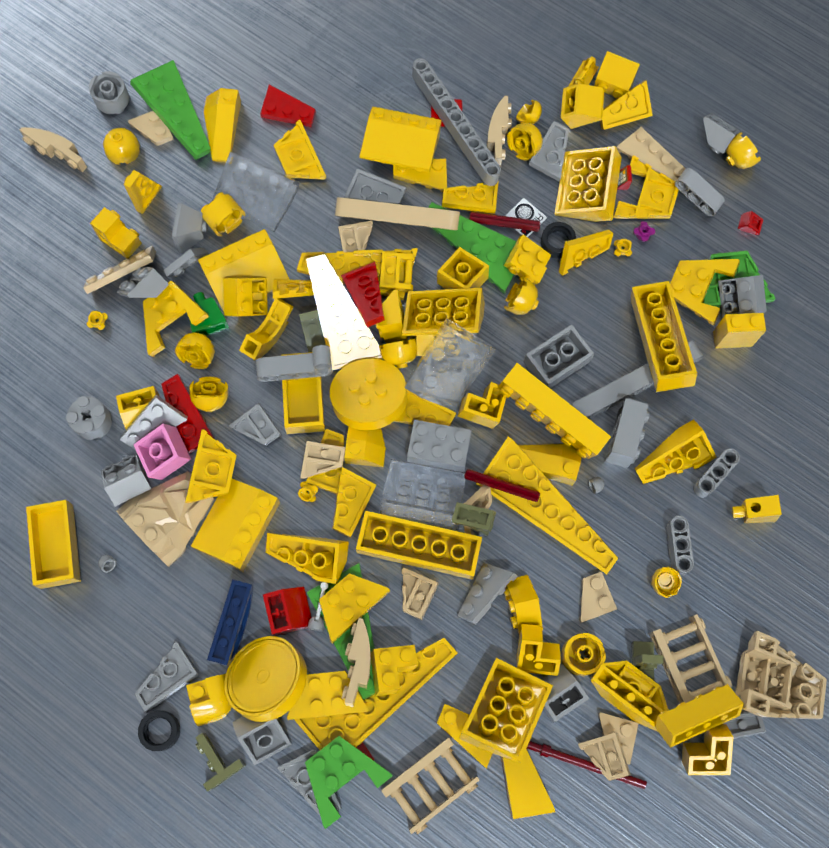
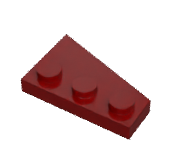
[260,84,316,128]

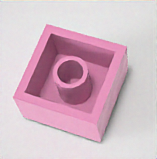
[134,424,192,480]

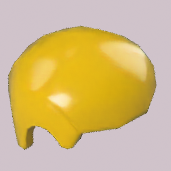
[516,100,542,124]
[651,567,682,598]

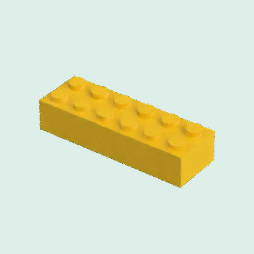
[631,281,697,392]
[498,363,611,459]
[356,511,482,580]

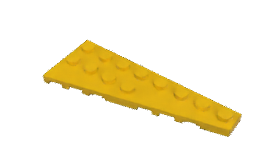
[476,436,618,574]
[295,638,458,750]

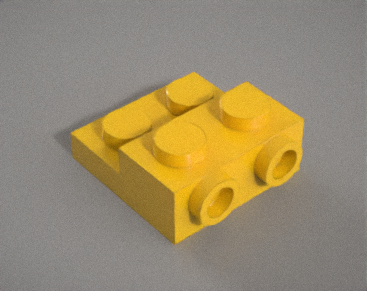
[504,234,551,285]

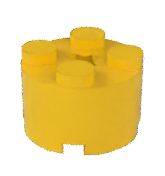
[201,192,245,236]
[561,633,606,676]

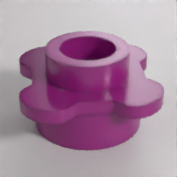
[633,221,655,242]

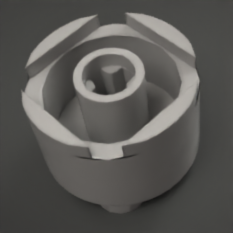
[89,71,129,114]
[66,396,112,440]

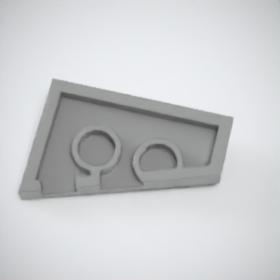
[528,121,569,181]
[344,169,407,204]
[120,395,188,450]
[457,563,518,624]
[134,641,199,713]
[277,749,341,817]

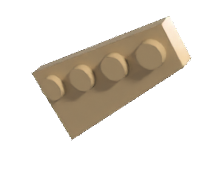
[616,127,686,182]
[83,245,156,294]

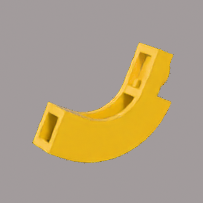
[239,298,293,360]

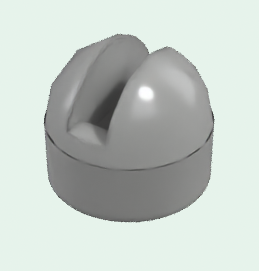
[588,477,605,494]
[98,555,116,573]

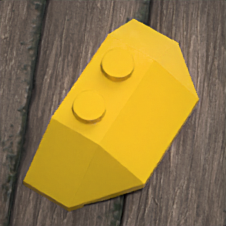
[591,661,669,732]

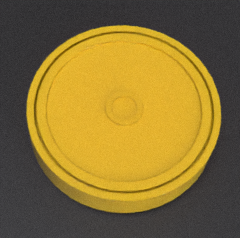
[330,359,407,430]
[224,636,307,722]

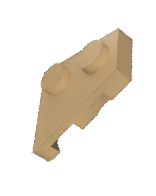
[128,111,174,146]
[338,220,373,252]
[598,712,639,765]

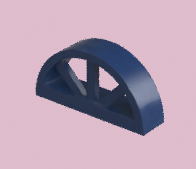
[207,579,253,666]

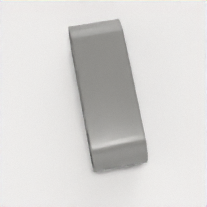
[675,168,725,216]
[694,448,740,498]
[666,516,694,576]

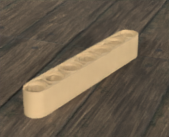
[335,197,460,230]

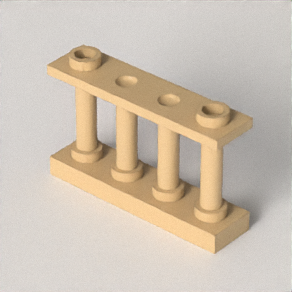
[649,614,732,704]
[381,738,479,834]

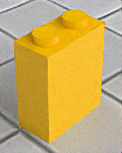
[713,313,766,349]

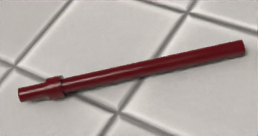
[526,741,647,789]

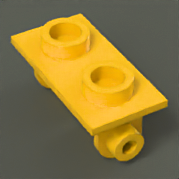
[568,56,599,87]

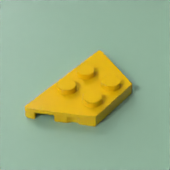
[273,120,326,180]
[185,430,237,503]
[319,573,390,644]
[287,670,368,720]

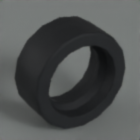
[540,222,576,259]
[138,711,180,751]

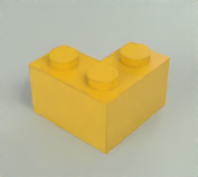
[90,207,142,259]
[457,382,506,429]
[503,575,543,636]
[516,624,561,676]
[370,645,418,696]
[682,724,733,775]

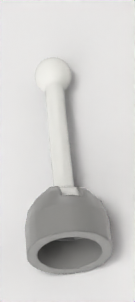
[307,582,328,632]

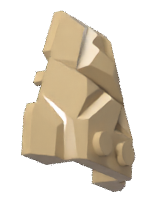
[116,471,214,567]
[736,631,827,719]

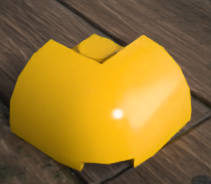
[186,674,232,727]

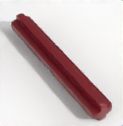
[469,212,541,232]
[464,469,540,502]

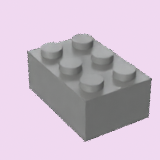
[524,325,594,388]
[605,398,650,468]
[407,420,471,473]

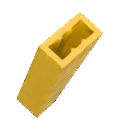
[501,749,555,819]

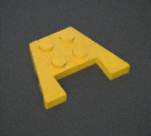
[613,155,679,219]
[670,259,740,326]
[143,281,209,357]

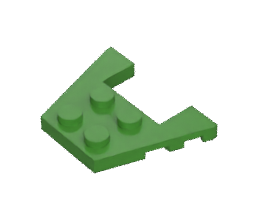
[703,251,775,307]
[305,736,393,829]

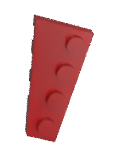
[341,262,385,328]
[161,374,215,454]

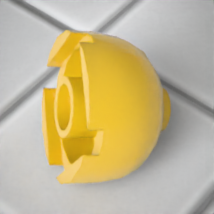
[507,123,543,160]
[103,127,140,165]
[726,132,761,169]
[504,277,539,315]
[175,332,215,369]
[379,339,417,369]
[189,376,228,412]

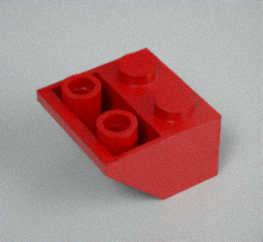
[262,587,312,636]

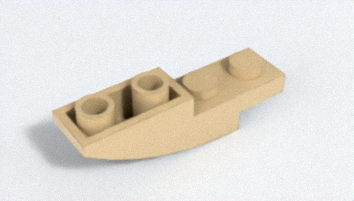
[487,96,512,167]
[20,127,87,172]
[342,618,371,707]

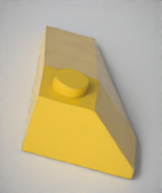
[204,88,241,163]
[634,419,717,484]
[344,427,386,468]
[518,444,582,486]
[265,533,349,584]

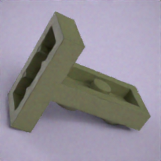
[299,310,326,353]
[451,502,496,536]
[632,641,663,680]
[195,733,246,792]

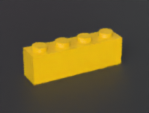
[655,684,744,748]

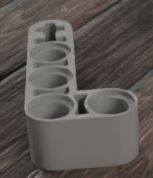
[256,345,333,382]

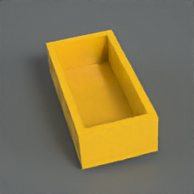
[281,352,325,434]
[26,500,81,589]

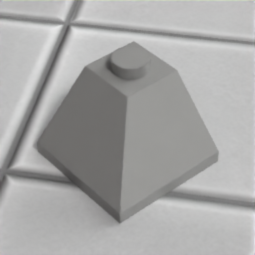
[703,113,741,154]
[172,203,208,253]
[232,716,292,765]

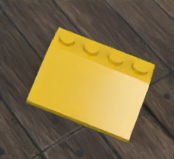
[360,106,441,172]
[554,146,622,222]
[198,229,290,312]
[402,288,485,336]
[191,479,280,572]
[459,658,553,763]

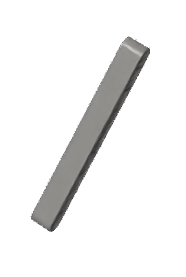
[412,58,501,186]
[570,341,704,419]

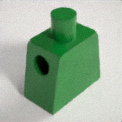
[190,292,229,336]

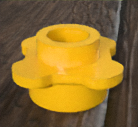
[614,239,632,257]
[87,311,108,330]
[298,481,318,502]

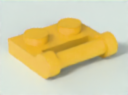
[380,252,415,293]

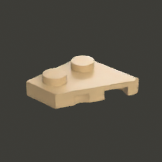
[300,441,345,479]
[463,485,492,535]
[402,567,439,620]
[579,572,617,623]
[578,733,631,781]

